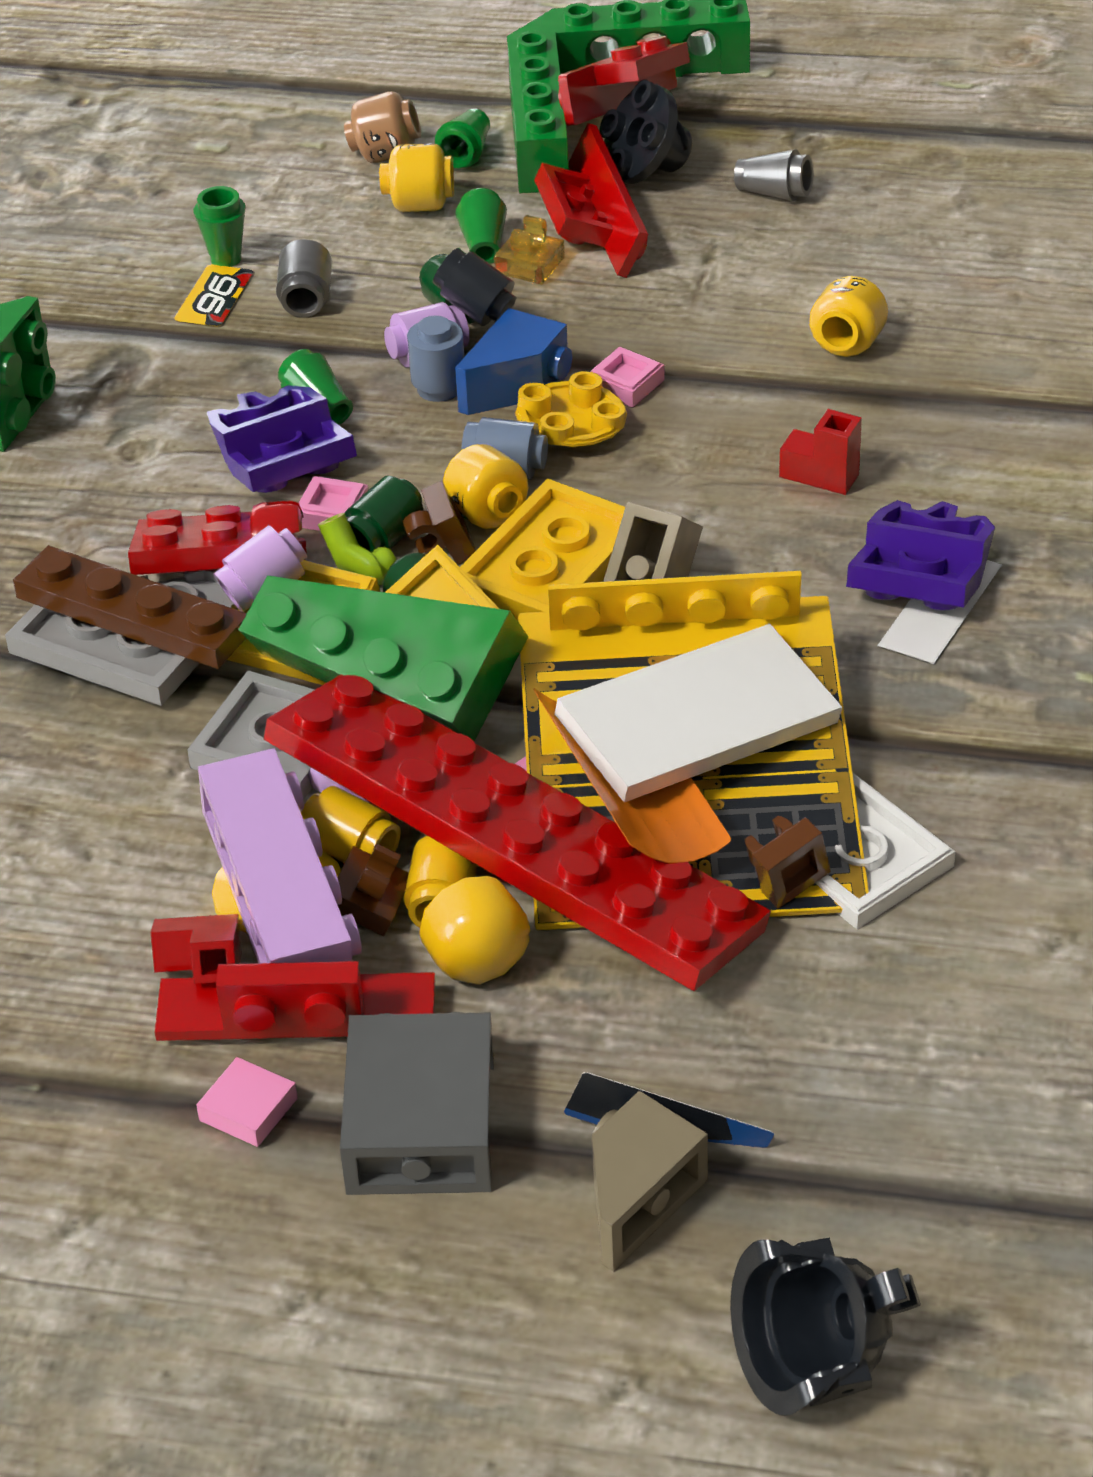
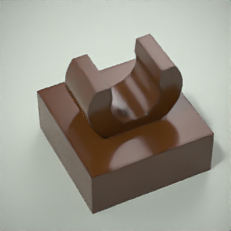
[403,480,476,565]
[745,816,831,909]
[338,844,409,936]

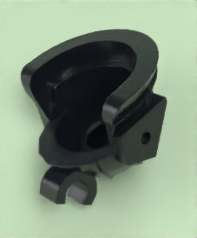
[730,1237,921,1416]

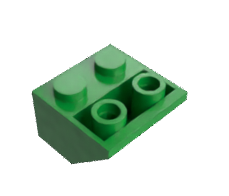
[0,296,56,452]

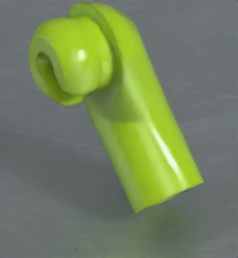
[318,513,397,585]

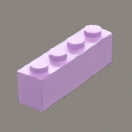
[198,748,362,963]

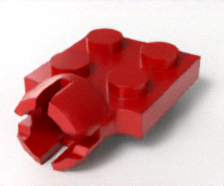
[128,501,307,575]

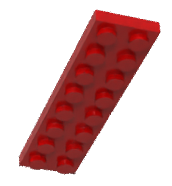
[263,674,771,991]

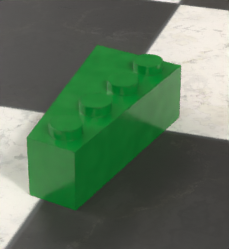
[238,575,529,742]

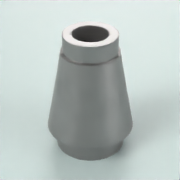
[734,149,814,201]

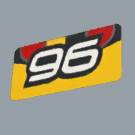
[174,264,253,327]

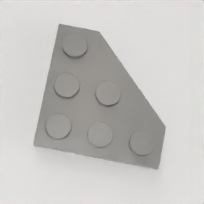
[5,569,238,706]

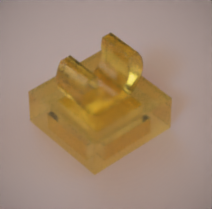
[494,215,565,285]

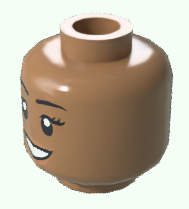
[344,91,421,163]

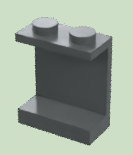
[340,1012,494,1195]

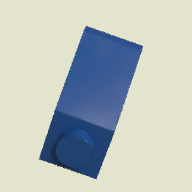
[455,308,572,415]

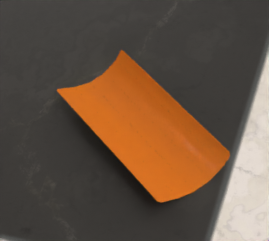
[533,688,731,864]

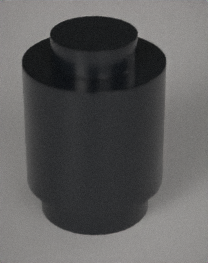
[433,248,517,326]

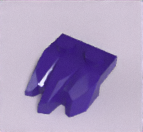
[207,385,357,493]
[846,500,995,610]

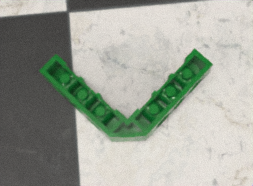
[507,0,750,194]

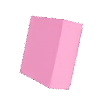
[590,347,665,408]
[299,476,368,531]
[196,1057,298,1147]

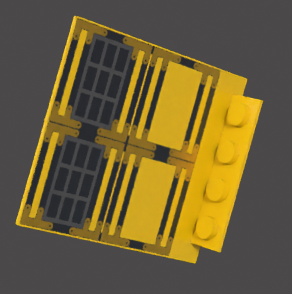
[518,571,869,930]

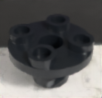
[599,80,692,184]

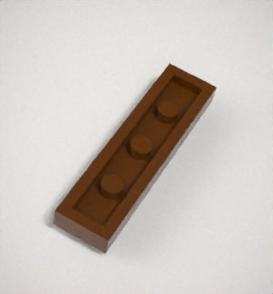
[13,545,247,669]

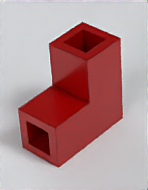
[779,409,862,495]
[150,914,242,984]

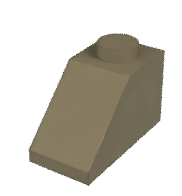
[603,502,703,582]
[591,1091,708,1272]

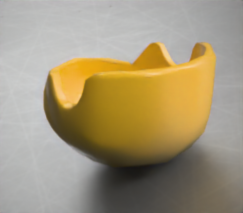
[419,876,530,985]

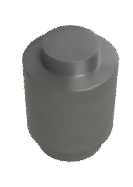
[276,239,332,317]

